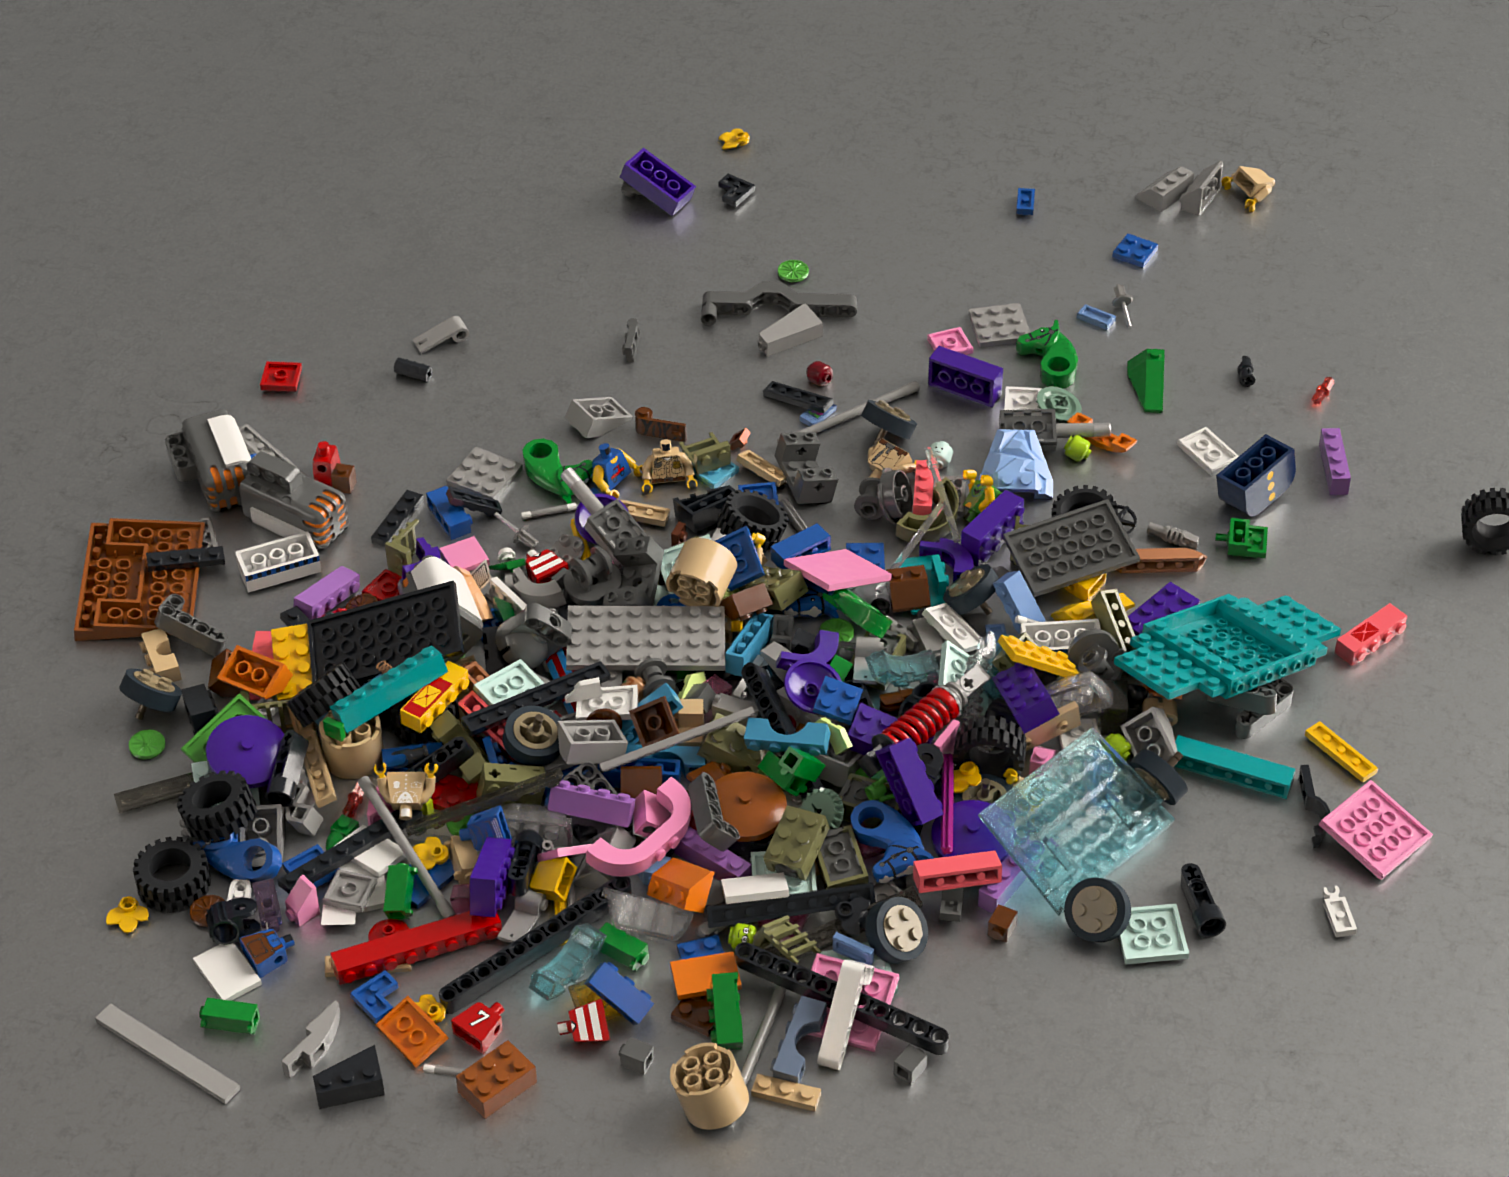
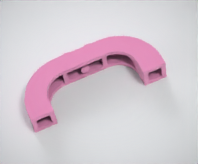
[586,777,691,877]

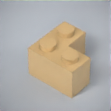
[675,699,704,747]

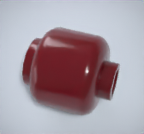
[806,361,833,387]

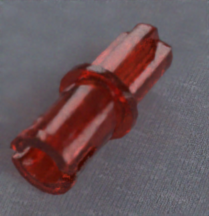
[1312,377,1335,405]
[342,780,364,818]

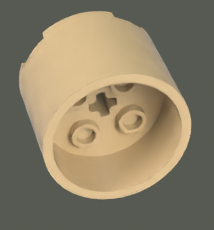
[666,537,737,607]
[319,710,384,780]
[670,1043,749,1130]

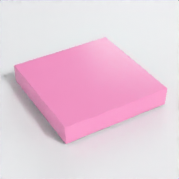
[927,327,973,355]
[439,536,490,571]
[933,719,960,768]
[537,844,592,863]

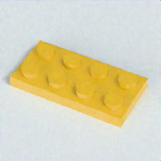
[271,624,313,701]
[997,635,1081,681]

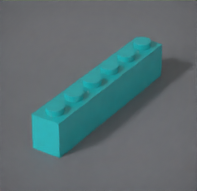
[330,645,448,733]
[1174,735,1296,799]

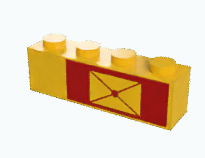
[400,661,469,733]

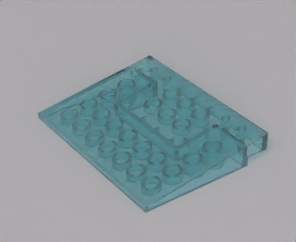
[978,727,1175,916]

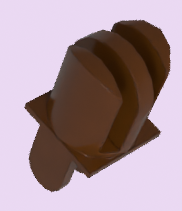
[879,687,913,713]

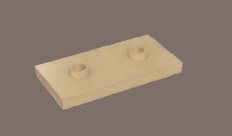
[1022,701,1081,751]

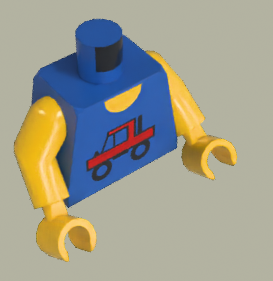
[592,443,643,498]

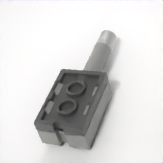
[999,409,1111,452]
[561,468,648,569]

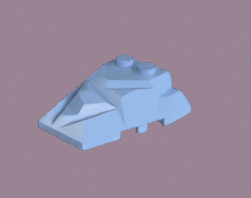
[979,429,1053,499]

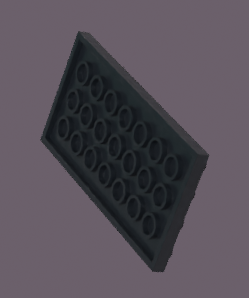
[307,580,464,683]

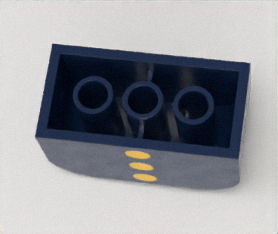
[1216,434,1296,516]

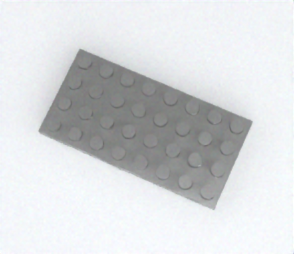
[566,606,725,671]

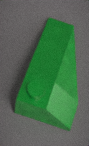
[1127,349,1165,413]

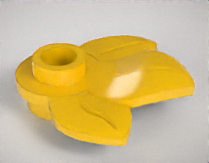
[718,128,749,150]
[954,762,982,793]
[412,837,449,870]
[106,896,149,933]
[415,994,446,1024]

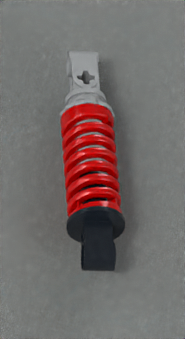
[857,663,991,778]

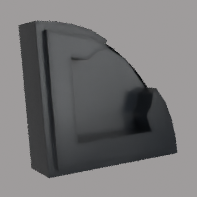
[569,824,598,844]

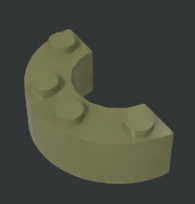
[896,477,959,544]
[430,710,490,785]

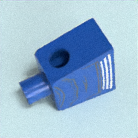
[459,805,512,851]

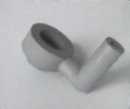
[501,570,528,593]

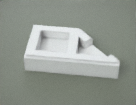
[565,677,602,703]

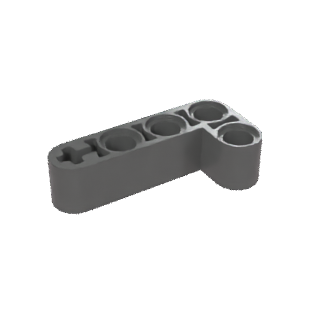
[154,594,228,656]
[1235,678,1294,739]
[1205,686,1277,715]
[563,762,633,831]
[688,772,740,852]

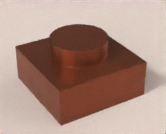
[729,428,750,451]
[671,522,688,547]

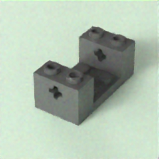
[774,432,839,504]
[603,536,664,606]

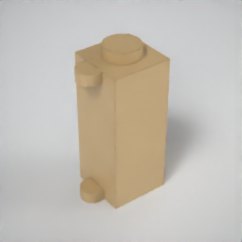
[443,836,478,885]

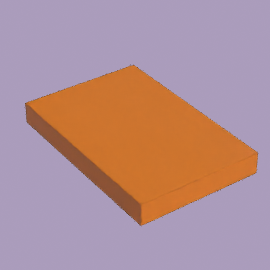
[670,951,742,1000]
[375,995,449,1068]

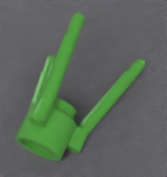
[865,775,895,802]

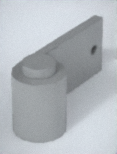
[413,316,469,354]
[853,636,884,685]
[497,890,548,944]

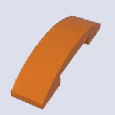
[1067,412,1137,453]

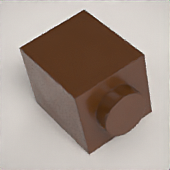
[331,463,357,494]
[987,904,1018,943]

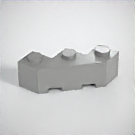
[285,768,324,836]

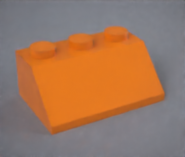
[217,645,293,699]
[647,857,714,913]

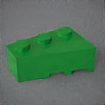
[706,972,743,1050]

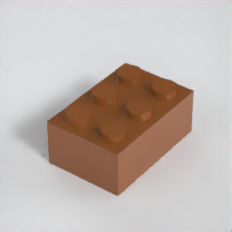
[456,1040,537,1119]

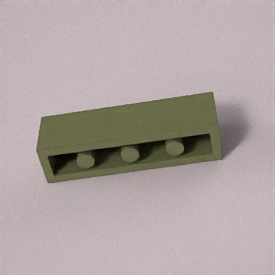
[1091,589,1136,653]

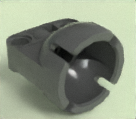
[495,603,572,670]

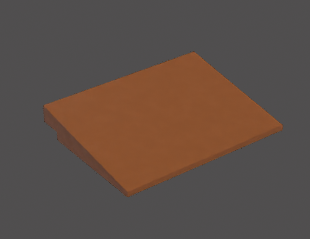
[74,518,205,641]

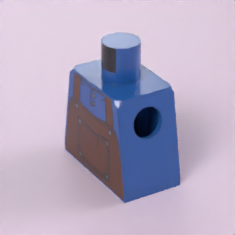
[240,929,295,978]

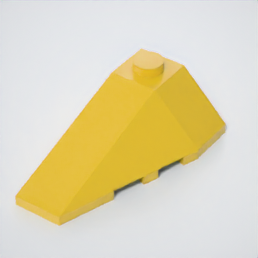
[1051,593,1135,621]

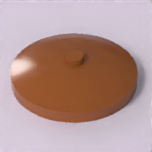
[715,772,787,842]

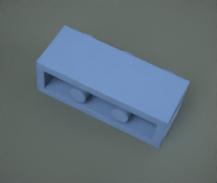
[993,570,1046,634]

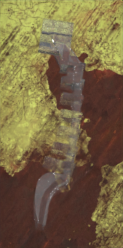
[961,631,996,753]

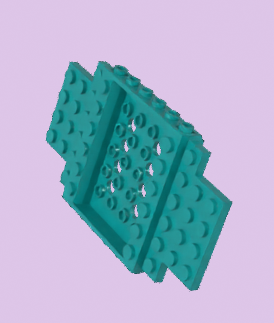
[1114,594,1341,700]

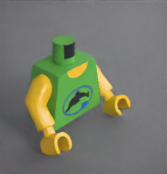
[963,470,1002,523]

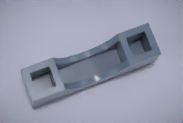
[770,996,827,1084]

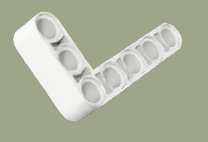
[817,960,874,1070]

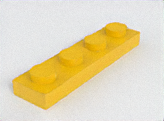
[1305,721,1378,783]

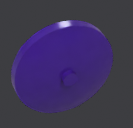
[206,715,284,789]
[931,800,1015,863]

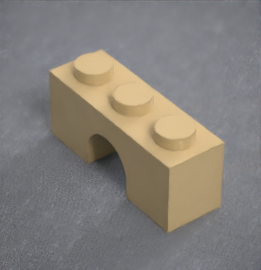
[139,629,182,682]

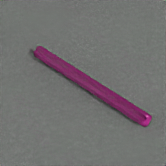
[941,753,954,855]

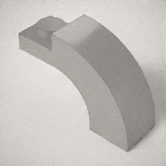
[513,567,566,609]

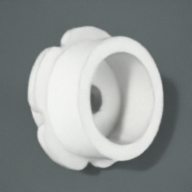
[498,547,516,563]

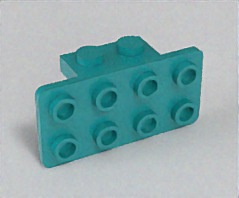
[898,554,949,615]

